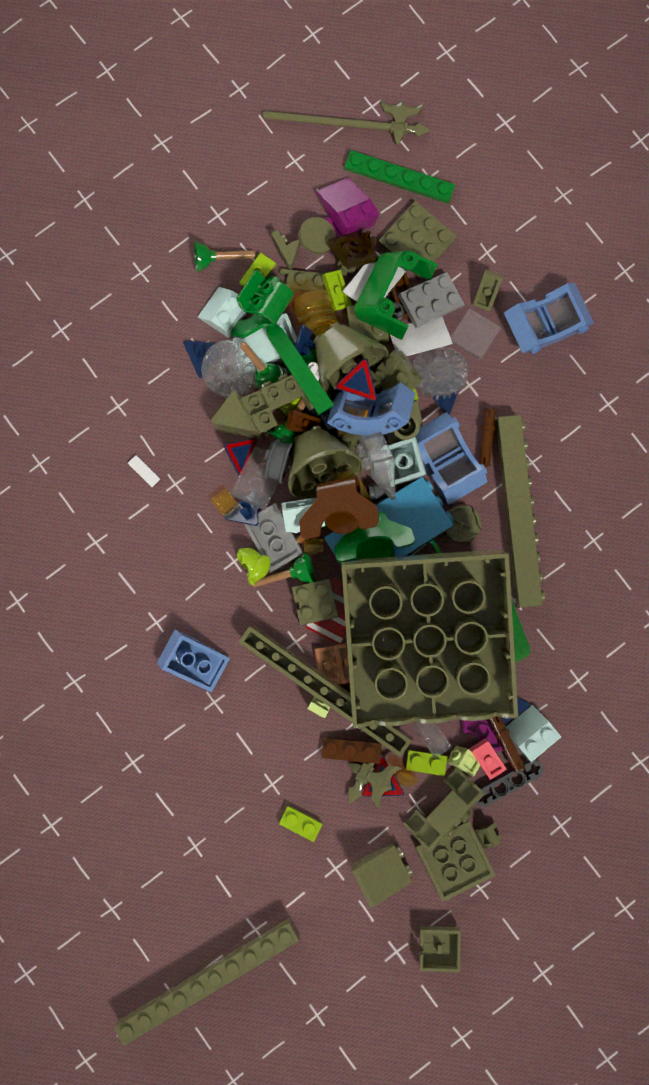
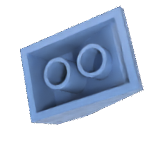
[157,629,230,692]

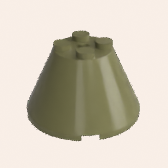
[314,322,388,398]
[288,426,363,500]

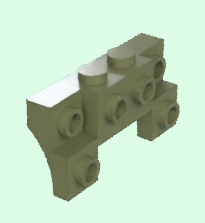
[239,373,314,434]
[403,767,485,852]

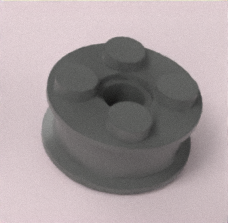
[261,438,294,484]

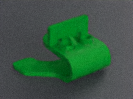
[231,270,294,339]
[334,511,415,562]

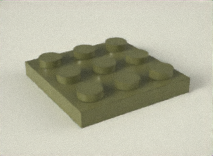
[378,201,457,279]
[416,820,496,902]

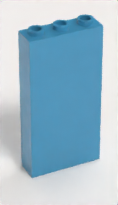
[324,477,454,566]

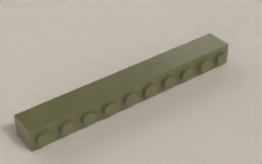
[495,415,545,608]
[239,625,413,757]
[114,918,300,1046]

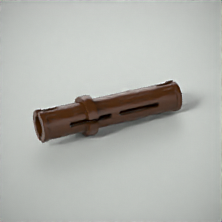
[479,408,497,467]
[489,716,525,772]

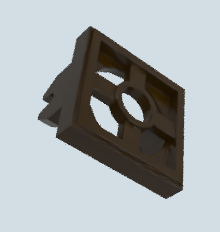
[327,231,379,270]

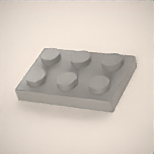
[398,272,465,329]
[244,503,304,572]

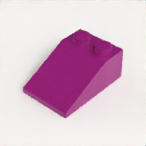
[316,177,379,236]

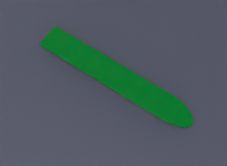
[266,324,334,414]

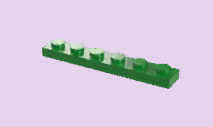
[345,150,455,204]

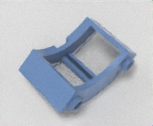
[504,283,594,354]
[327,382,415,436]
[415,412,488,505]

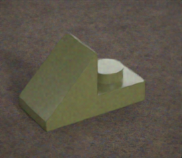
[271,230,301,270]
[473,270,504,311]

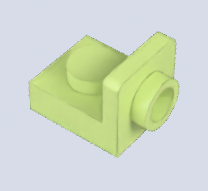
[308,696,330,718]
[447,746,480,778]

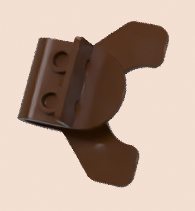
[300,476,379,539]

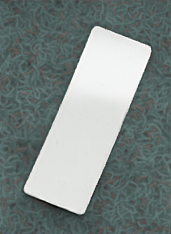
[128,455,160,487]

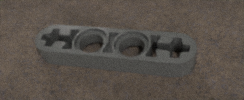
[476,760,543,807]

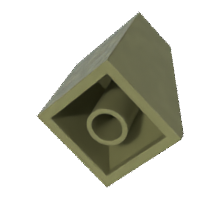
[211,390,273,440]
[352,842,414,909]

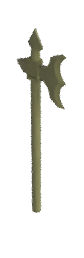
[263,99,431,145]
[349,742,402,809]

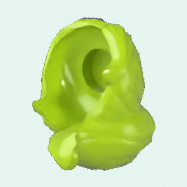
[237,548,271,585]

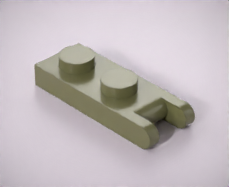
[280,269,327,295]

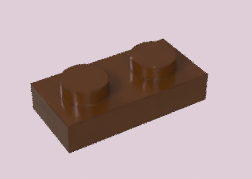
[286,410,321,434]

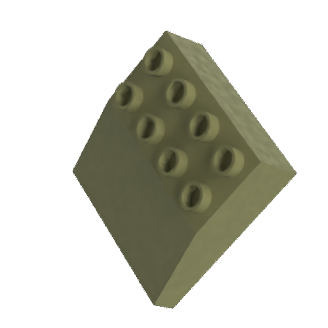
[342,549,518,729]

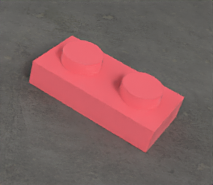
[470,738,507,780]

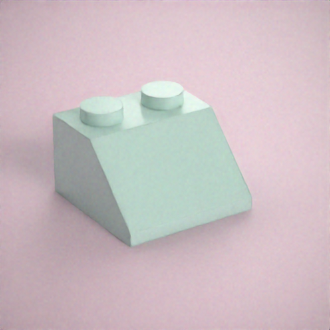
[198,287,247,338]
[380,437,426,485]
[506,705,561,762]

